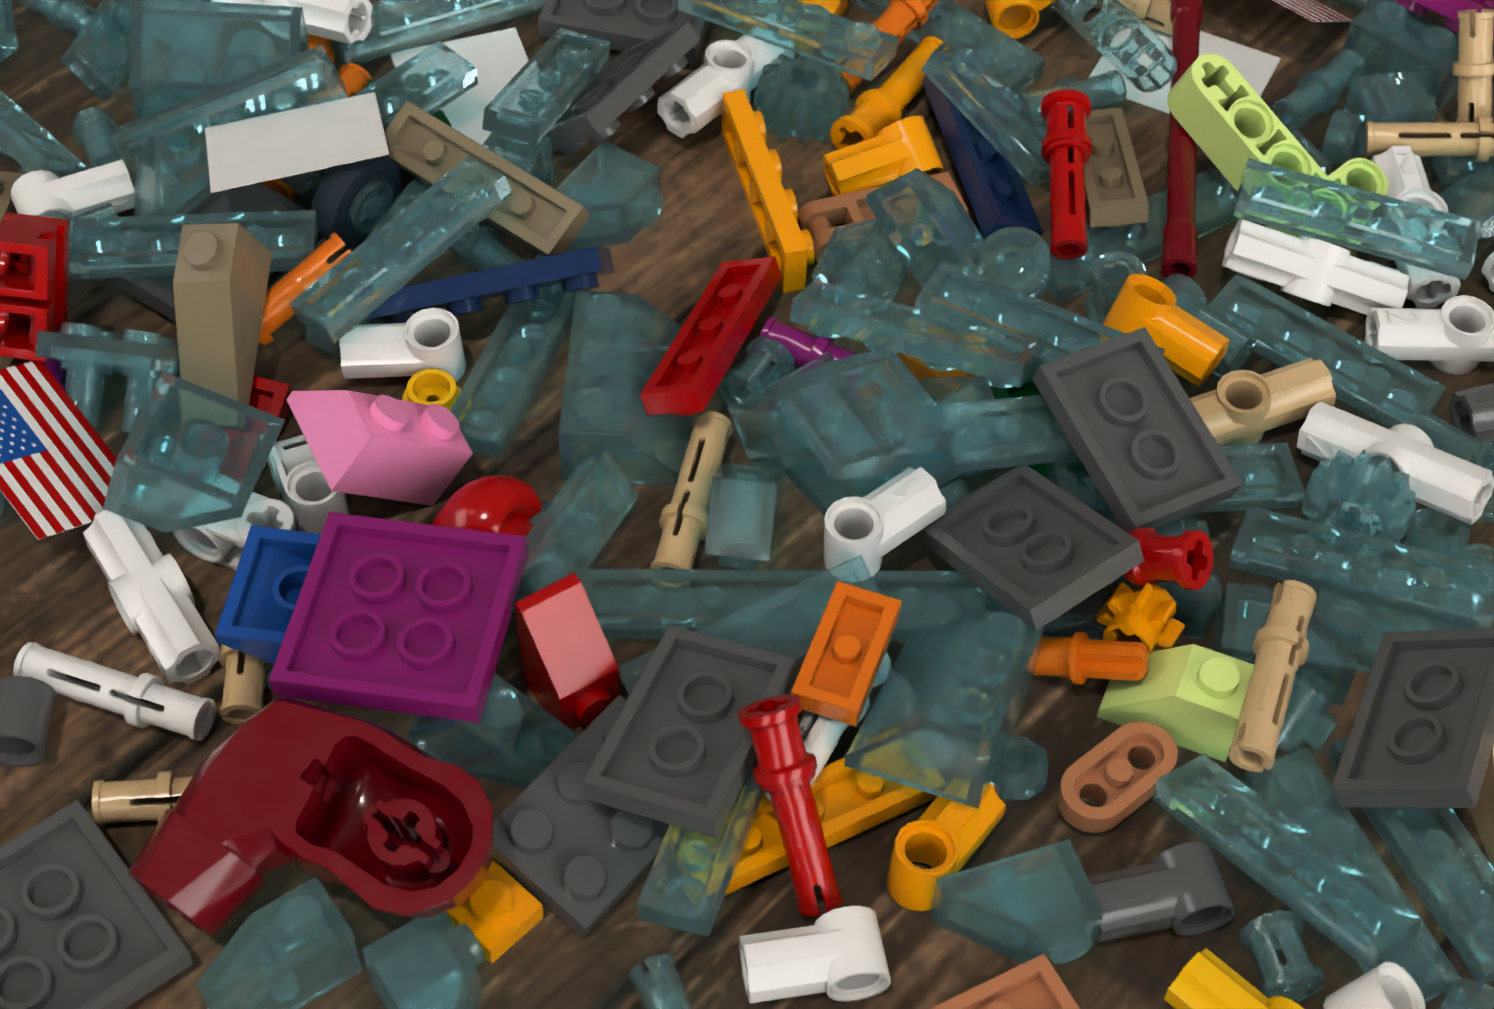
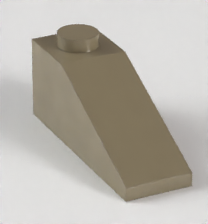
[173,223,272,426]

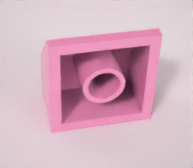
[286,390,473,506]

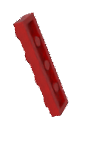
[640,257,782,416]

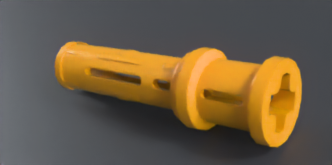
[830,36,951,150]

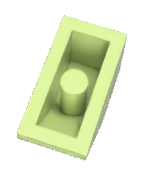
[1097,644,1254,762]

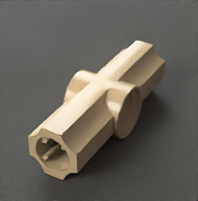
[1189,358,1336,451]

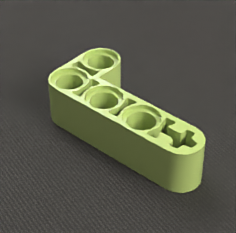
[1167,53,1388,243]

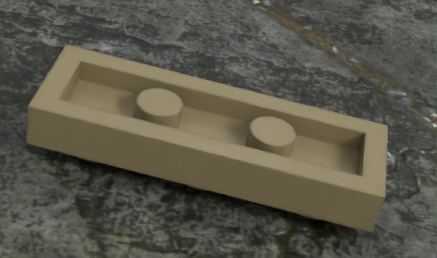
[1084,107,1149,228]

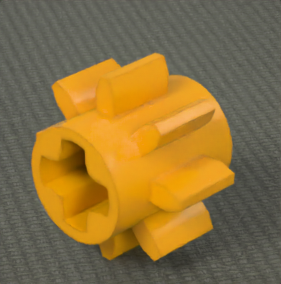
[1095,582,1185,655]

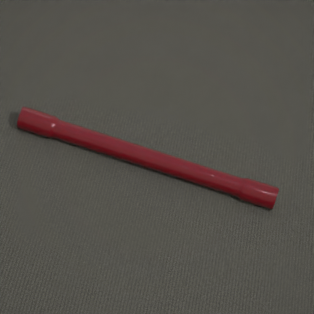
[1161,0,1203,282]

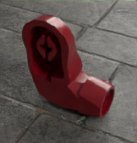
[127,697,493,937]

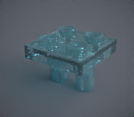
[35,322,180,437]

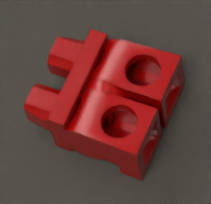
[0,212,70,362]

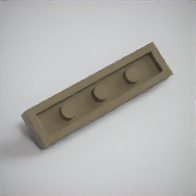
[384,101,591,257]

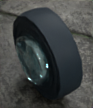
[310,155,401,249]

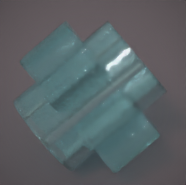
[1278,671,1338,755]

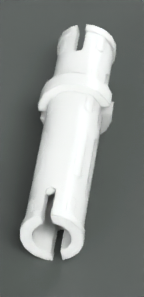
[13,642,216,741]

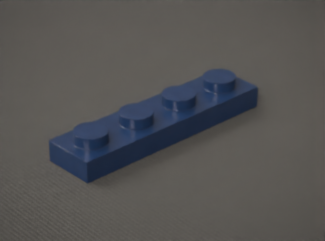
[922,65,1043,248]
[364,246,615,323]

